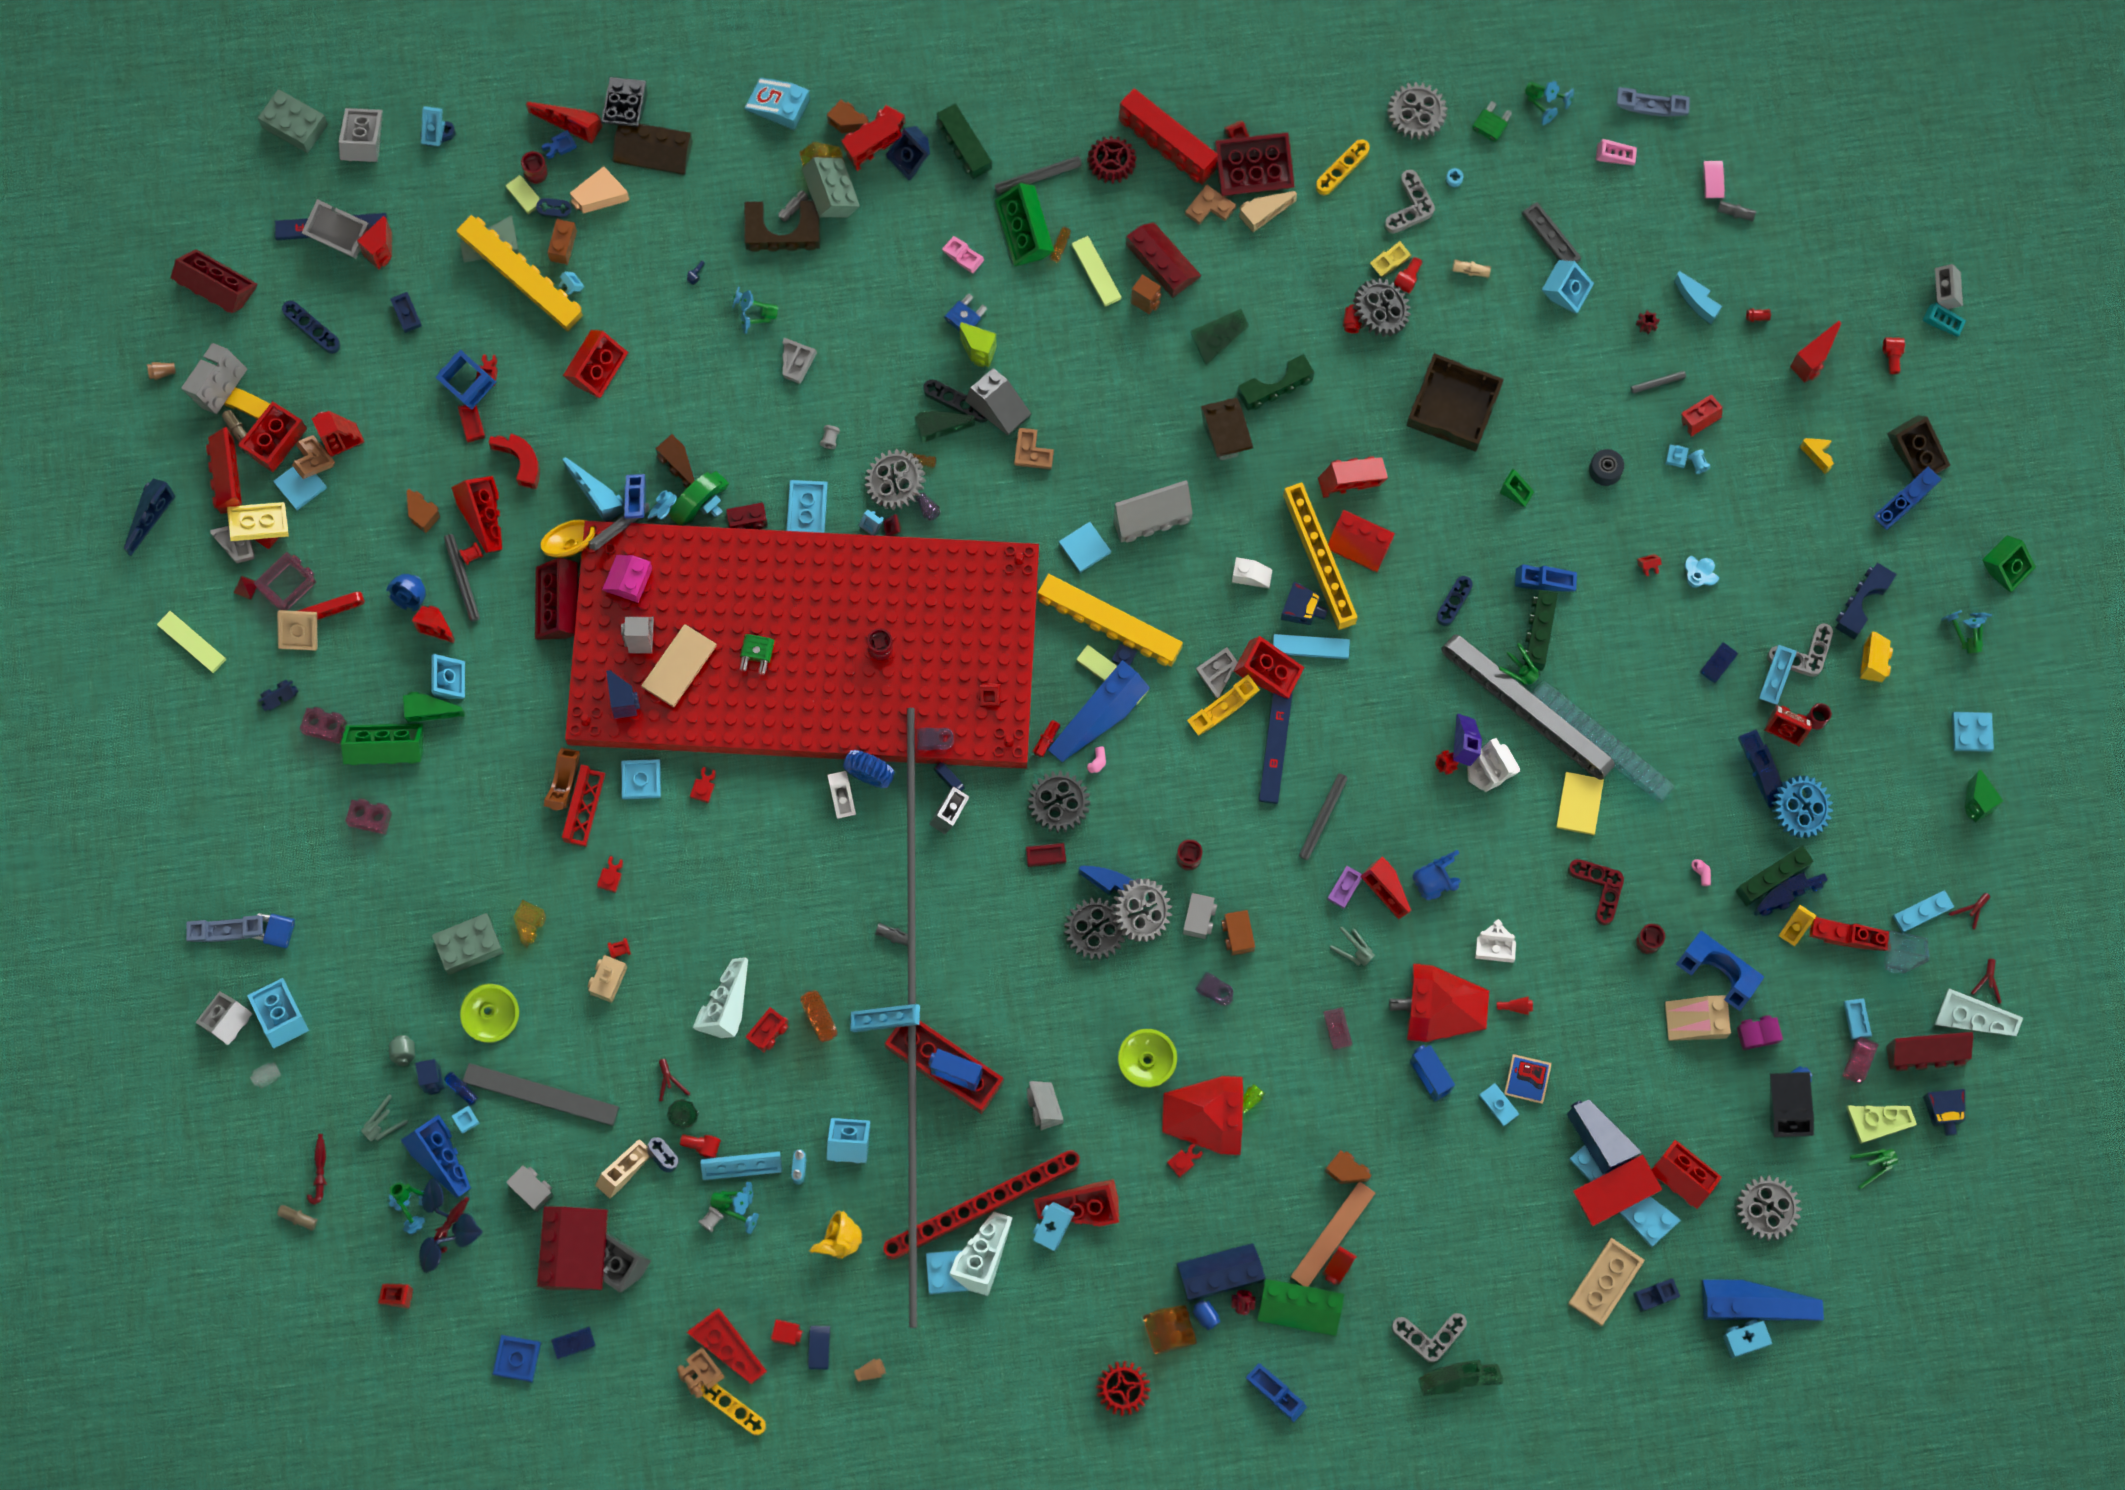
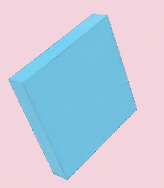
[273,467,327,510]
[1059,522,1111,573]
[621,759,661,799]

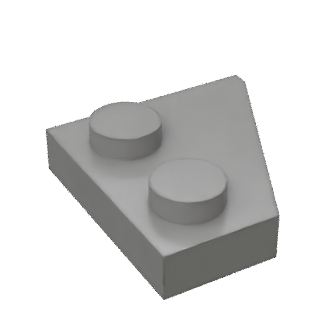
[783,338,817,384]
[210,526,255,563]
[1195,647,1238,699]

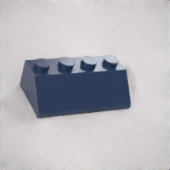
[1177,1243,1265,1302]

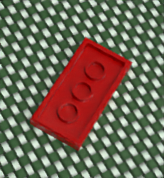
[1573,1155,1662,1227]

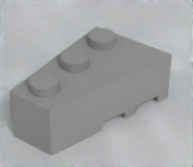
[621,617,654,653]

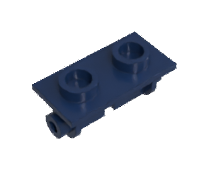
[258,679,299,711]

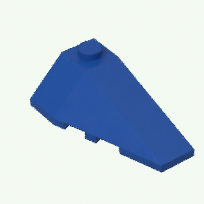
[401,1115,471,1198]

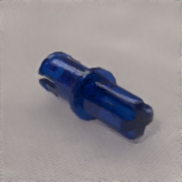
[444,1072,479,1107]

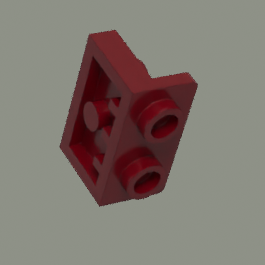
[726,502,768,530]

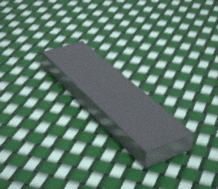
[1522,202,1582,263]

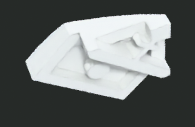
[1475,919,1516,963]

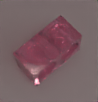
[300,707,347,744]
[345,799,392,835]
[1842,1036,1879,1084]

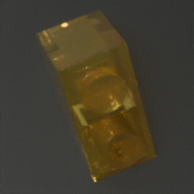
[799,142,844,167]
[513,900,546,948]

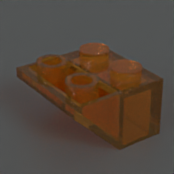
[1143,1305,1197,1355]

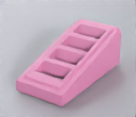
[1596,139,1637,165]

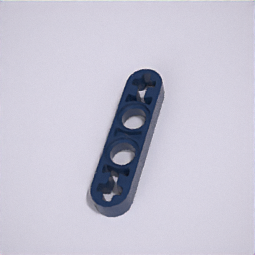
[282,301,341,354]

